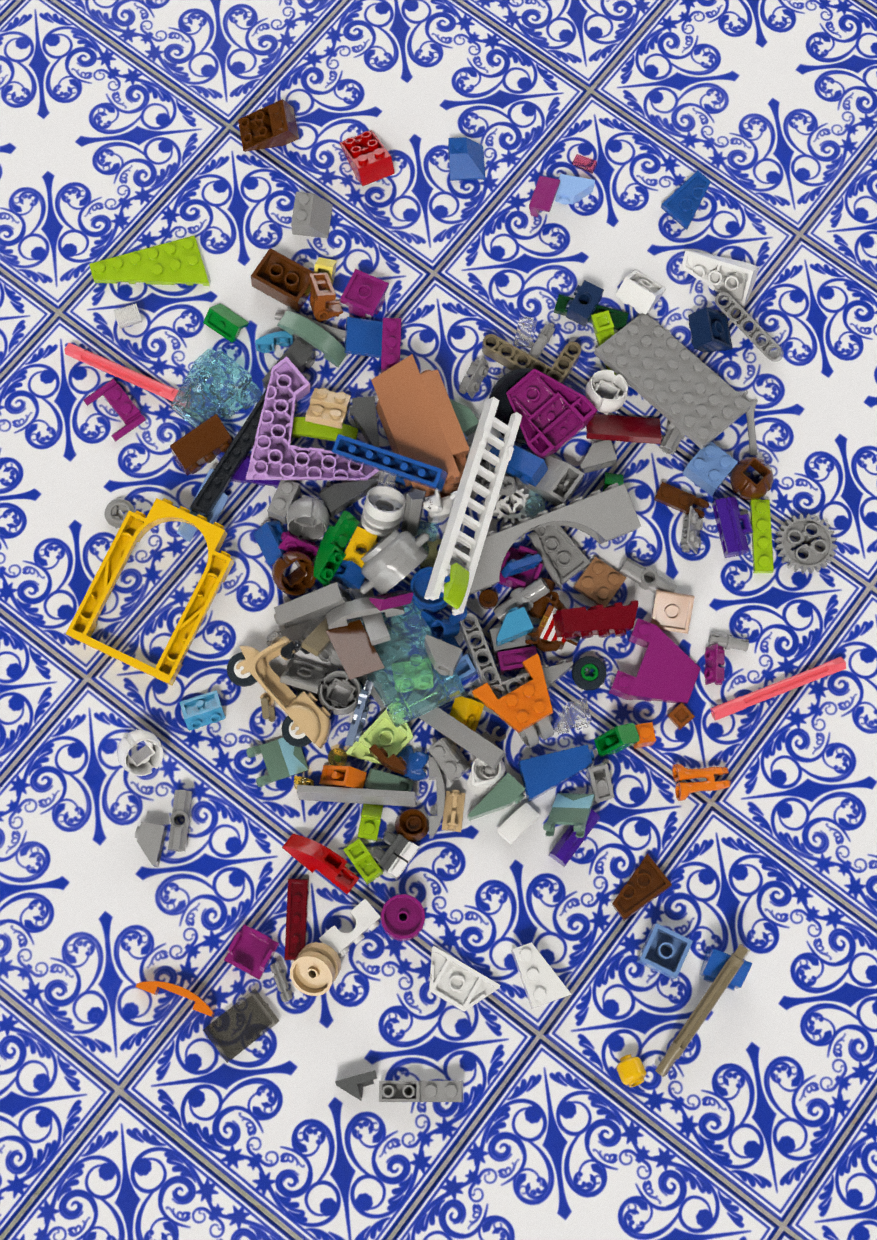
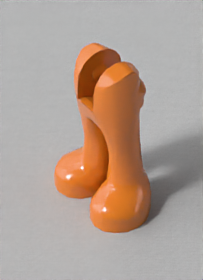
[672,764,731,801]

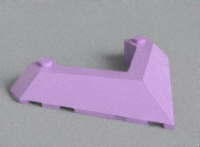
[246,357,380,480]

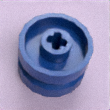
[410,567,450,614]

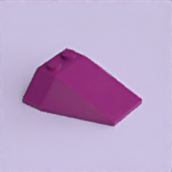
[506,369,598,459]

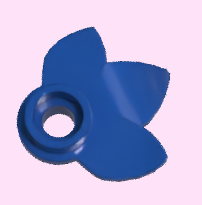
[393,746,429,781]

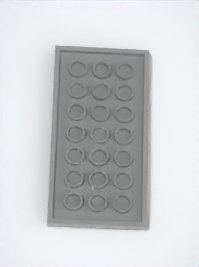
[594,313,751,449]

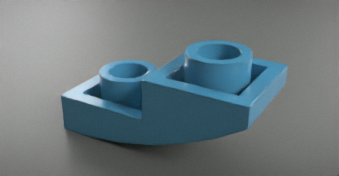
[255,331,294,353]

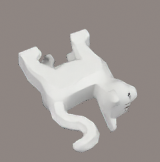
[423,490,457,525]

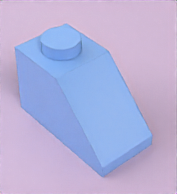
[555,174,595,205]

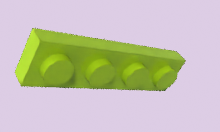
[750,500,774,573]

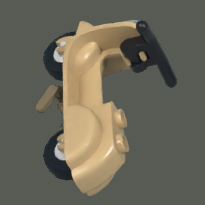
[227,630,331,749]

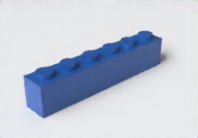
[332,434,448,491]

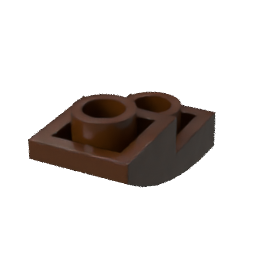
[369,744,407,775]

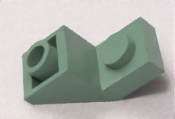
[365,768,414,791]

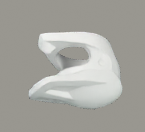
[467,758,506,797]

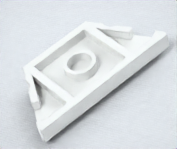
[429,946,501,1012]

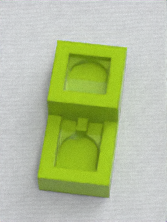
[443,562,469,609]
[343,838,383,885]

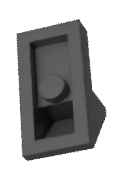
[335,1070,377,1101]

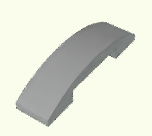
[325,596,405,629]
[428,757,445,838]

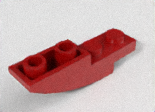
[282,834,359,894]

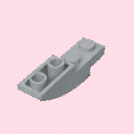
[379,1081,463,1102]

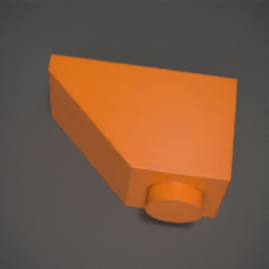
[319,765,366,789]

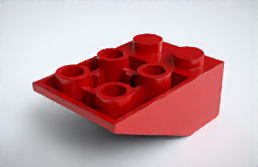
[340,130,395,186]

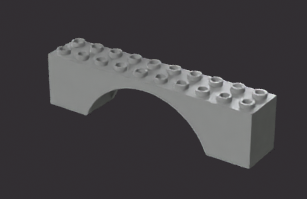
[449,483,641,595]

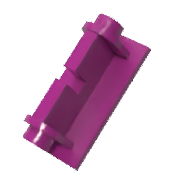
[278,531,319,561]
[704,644,725,685]

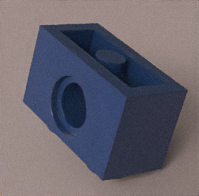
[565,280,604,327]

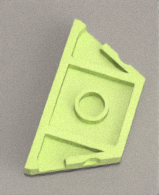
[346,698,413,765]

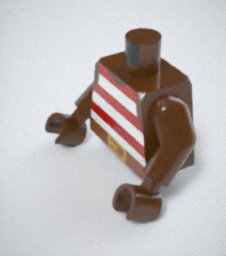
[525,591,581,652]

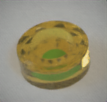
[328,748,348,766]

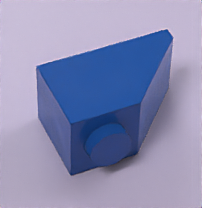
[331,560,365,589]

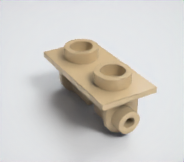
[442,790,465,832]

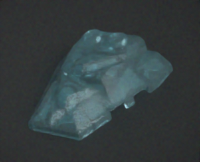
[170,349,263,428]

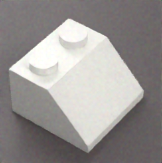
[615,270,666,315]

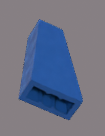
[518,744,595,802]

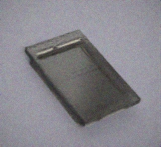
[203,989,279,1063]

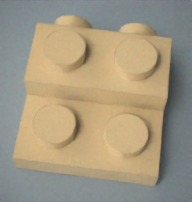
[305,388,351,429]

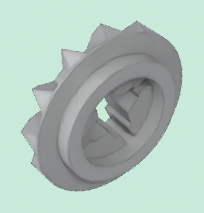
[104,499,135,529]

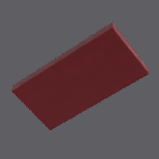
[586,414,662,444]

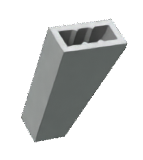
[274,582,352,628]

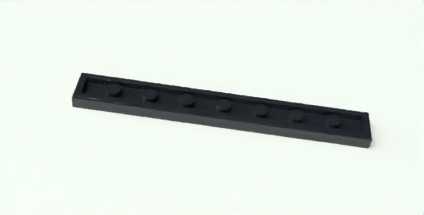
[190,391,266,518]

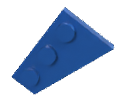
[661,170,711,230]

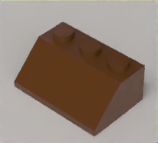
[251,248,315,312]
[170,414,232,476]

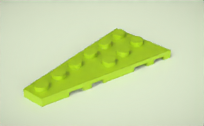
[89,235,210,286]

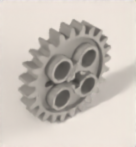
[775,514,837,574]

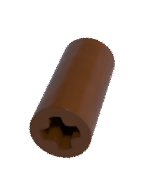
[527,578,556,619]

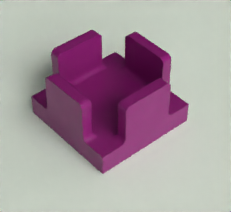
[340,269,389,319]
[498,546,544,589]
[224,924,279,980]

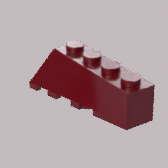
[553,600,639,640]

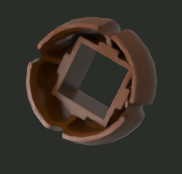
[730,457,774,500]
[272,551,316,595]

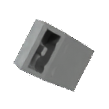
[515,453,584,506]

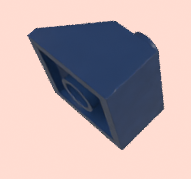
[688,307,733,353]

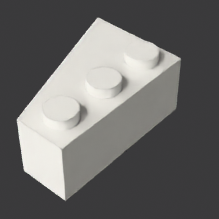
[511,942,571,1009]

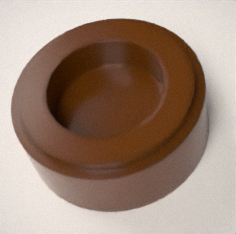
[479,589,498,609]

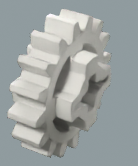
[493,485,531,525]

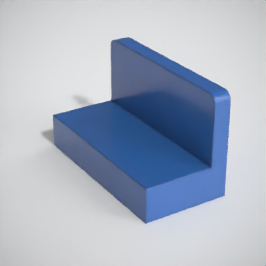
[254,521,287,566]

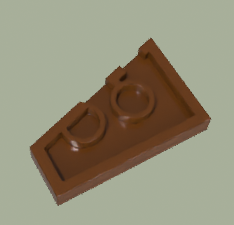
[612,853,672,921]

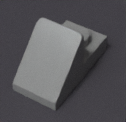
[586,762,615,803]

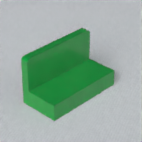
[203,303,249,343]

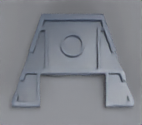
[345,677,375,746]

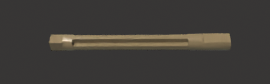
[655,944,750,1077]

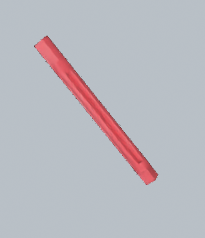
[64,343,194,409]
[710,657,846,721]

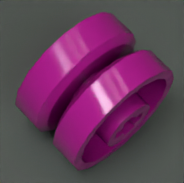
[381,894,425,941]

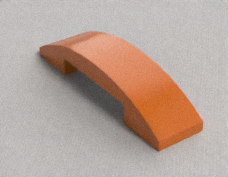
[136,981,215,1017]

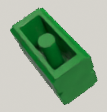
[594,723,640,757]

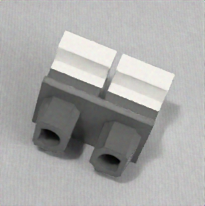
[371,831,419,880]

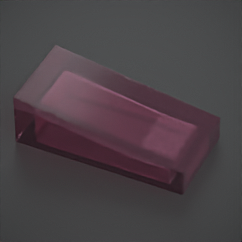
[572,154,597,174]

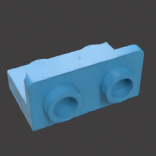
[179,690,226,731]

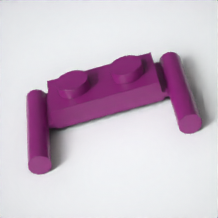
[83,379,146,442]

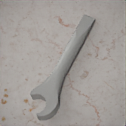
[742,391,758,455]
[527,531,562,591]

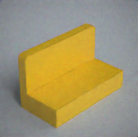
[450,695,484,732]

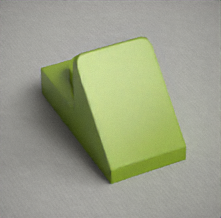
[358,804,384,841]

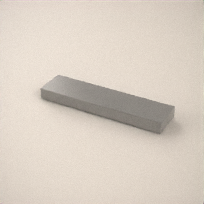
[352,589,390,646]

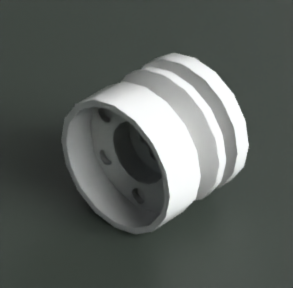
[361,486,406,536]

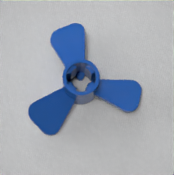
[420,606,467,658]

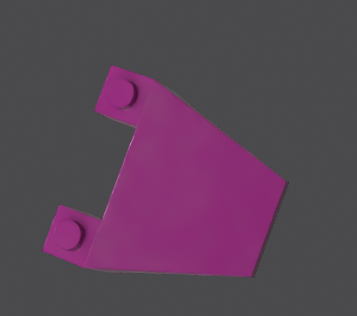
[609,618,701,704]

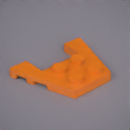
[472,653,553,733]

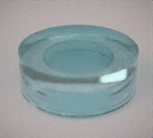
[525,496,545,516]

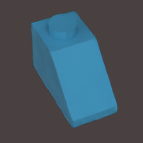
[495,607,534,647]

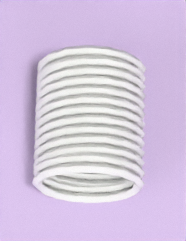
[114,303,142,329]

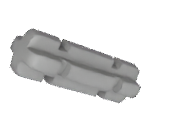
[270,962,293,1002]

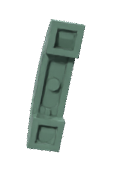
[277,310,347,367]

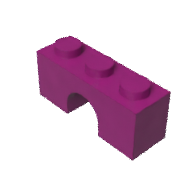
[381,318,401,373]

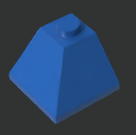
[448,137,486,181]

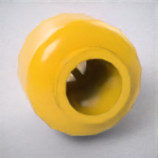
[616,1054,647,1087]

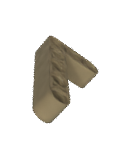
[482,334,581,384]

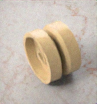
[290,942,341,996]

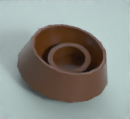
[395,809,429,842]

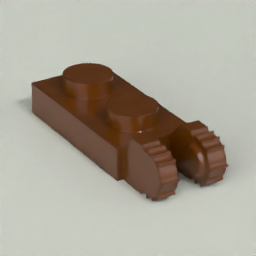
[654,482,709,518]

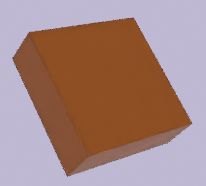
[667,703,695,730]

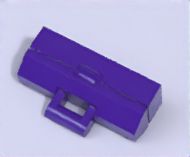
[712,497,753,558]
[549,809,600,867]

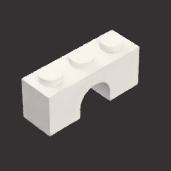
[319,899,381,958]

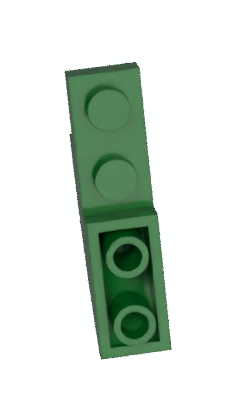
[313,511,360,587]

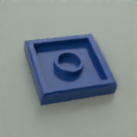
[345,317,383,358]

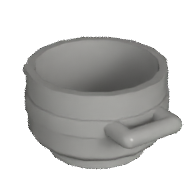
[360,529,430,595]

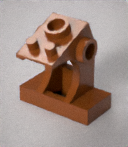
[309,272,343,322]

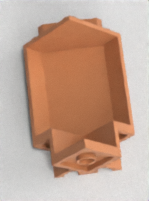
[371,354,470,498]

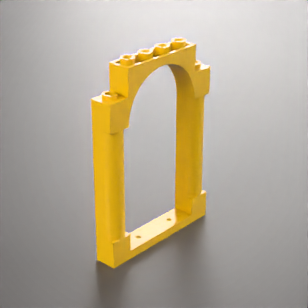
[66,498,234,686]

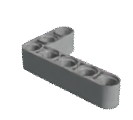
[460,613,531,697]

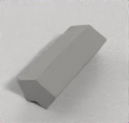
[401,489,426,536]

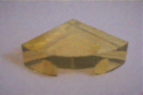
[294,776,315,789]

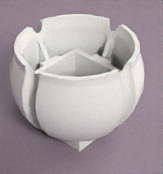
[585,370,628,415]
[117,729,163,776]

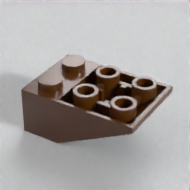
[238,99,299,152]

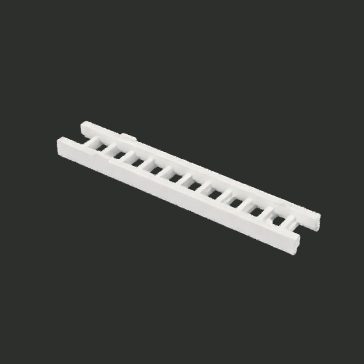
[424,397,522,616]

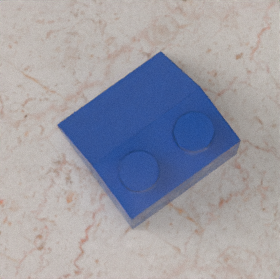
[699,949,752,991]

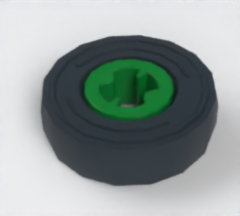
[572,656,607,691]

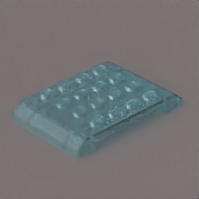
[361,601,465,728]

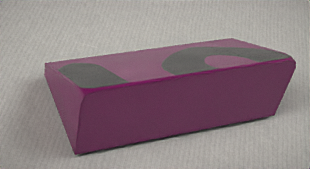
[369,590,413,611]

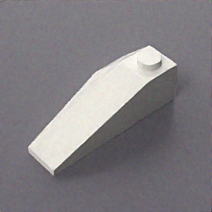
[681,250,759,306]

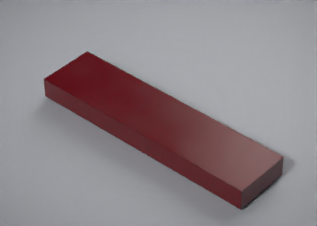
[284,879,308,961]

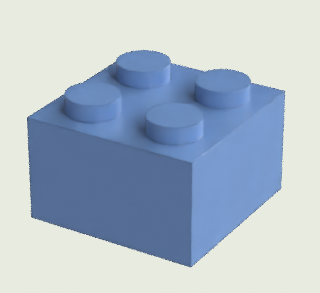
[683,442,738,496]
[637,923,693,979]

